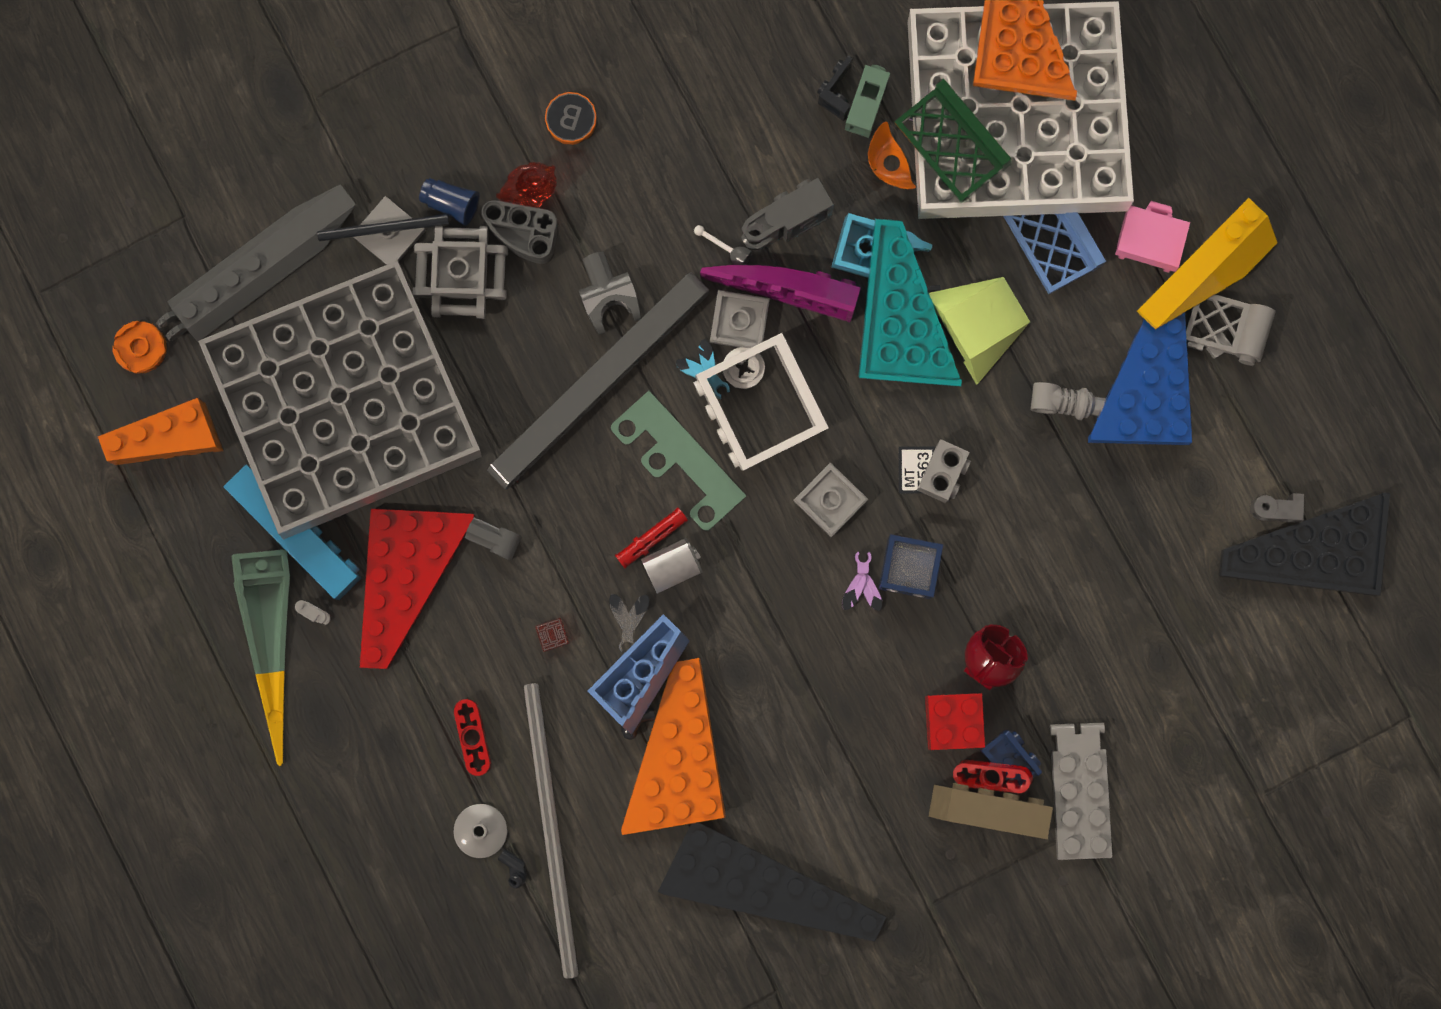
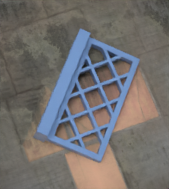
[1003,212,1106,294]

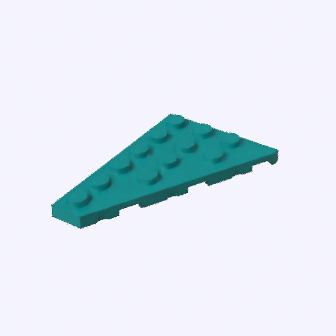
[859,219,962,386]

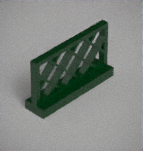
[894,79,1011,203]

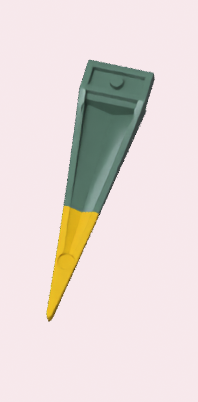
[231,549,290,766]

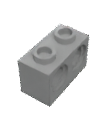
[917,439,971,503]

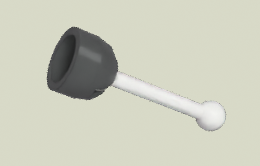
[694,225,753,265]

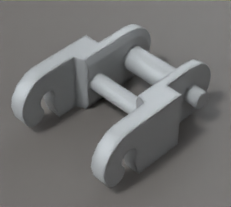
[295,600,331,625]

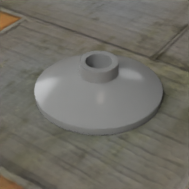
[454,804,507,858]

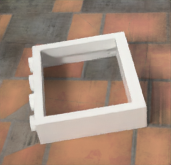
[693,333,828,470]

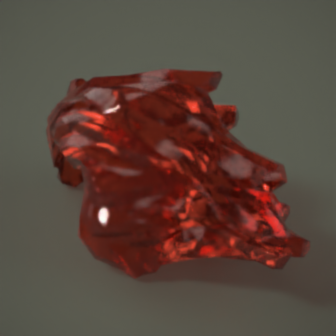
[496,162,557,208]

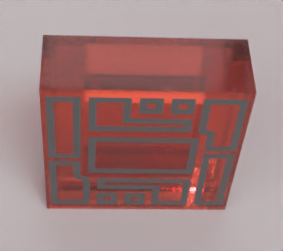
[535,618,569,652]

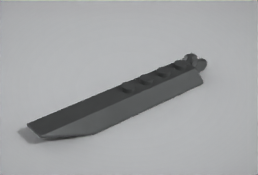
[156,184,356,343]

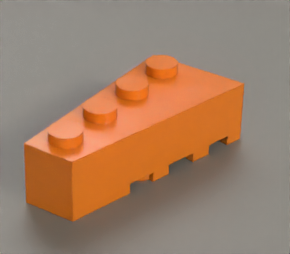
[98,398,223,465]

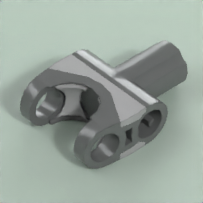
[578,251,641,335]

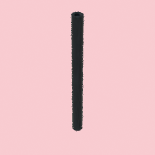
[317,214,449,242]

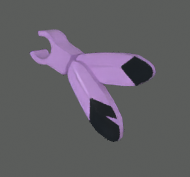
[842,552,882,611]

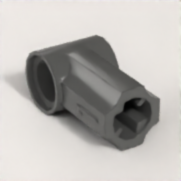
[465,518,522,561]

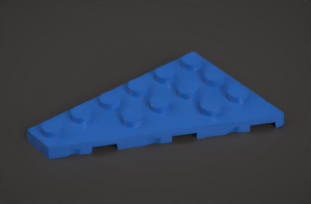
[1088,312,1192,445]

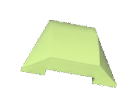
[929,277,1030,385]

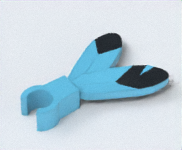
[676,339,730,399]

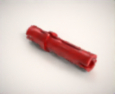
[615,507,688,569]

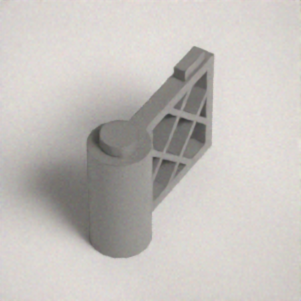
[1186,295,1275,366]

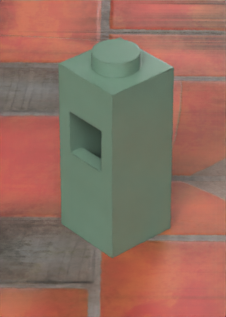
[845,65,890,138]

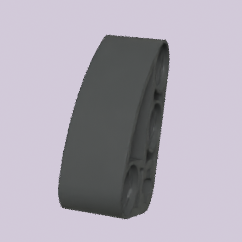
[482,200,558,264]

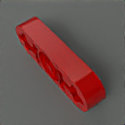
[454,699,491,776]
[953,760,1033,793]

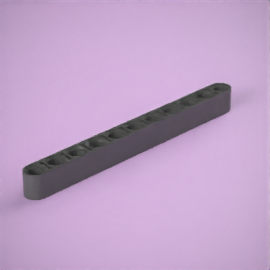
[487,272,710,490]

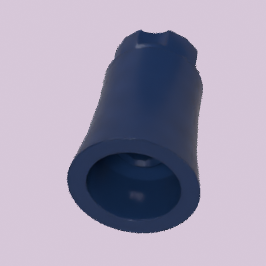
[419,178,480,226]

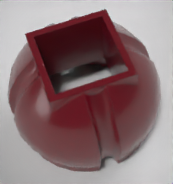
[964,624,1028,690]

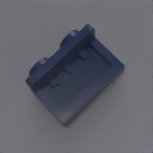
[981,730,1042,785]

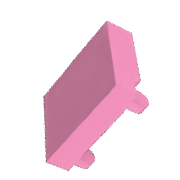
[1115,201,1190,273]

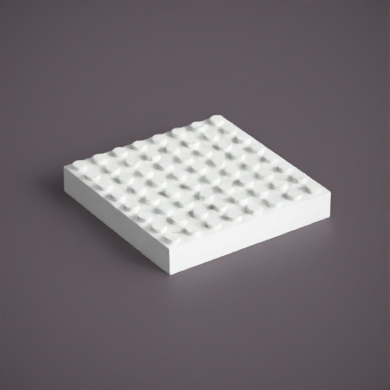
[908,1,1134,219]

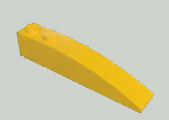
[1137,198,1277,330]

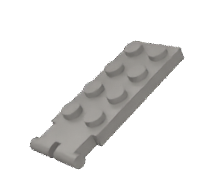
[1050,722,1112,860]

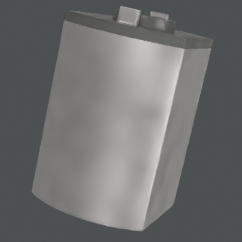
[641,538,703,593]

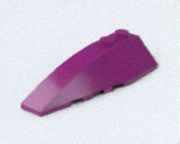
[700,265,861,322]

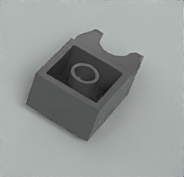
[741,178,834,250]

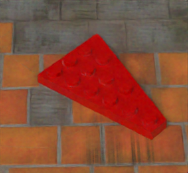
[360,509,475,669]

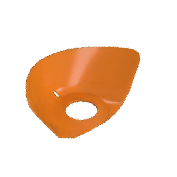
[868,121,916,189]

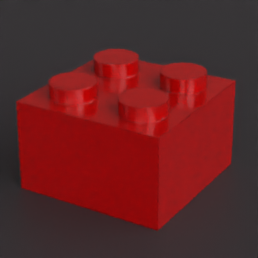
[925,693,985,750]

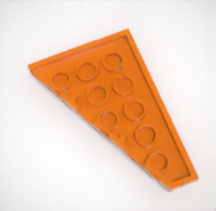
[973,0,1077,101]
[621,658,726,835]

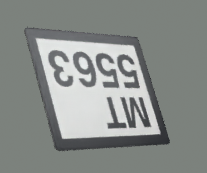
[899,447,936,493]

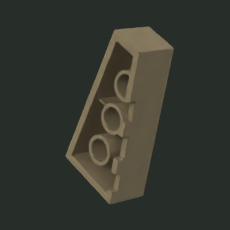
[928,783,1053,839]

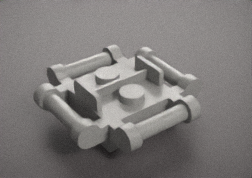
[412,225,508,319]

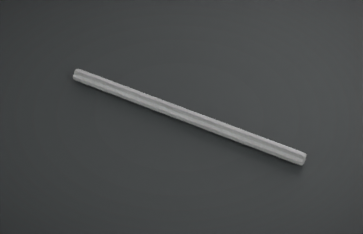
[524,683,578,979]

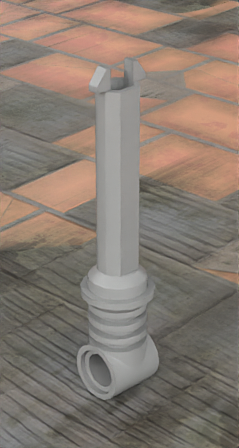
[1030,382,1106,420]

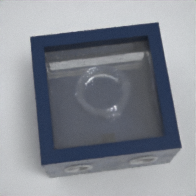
[878,534,943,599]

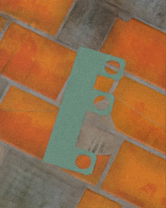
[611,391,746,530]

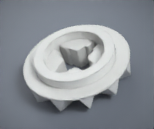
[723,347,765,389]

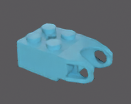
[831,213,932,278]

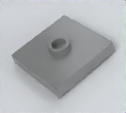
[353,196,426,265]
[710,290,770,348]
[793,463,868,537]

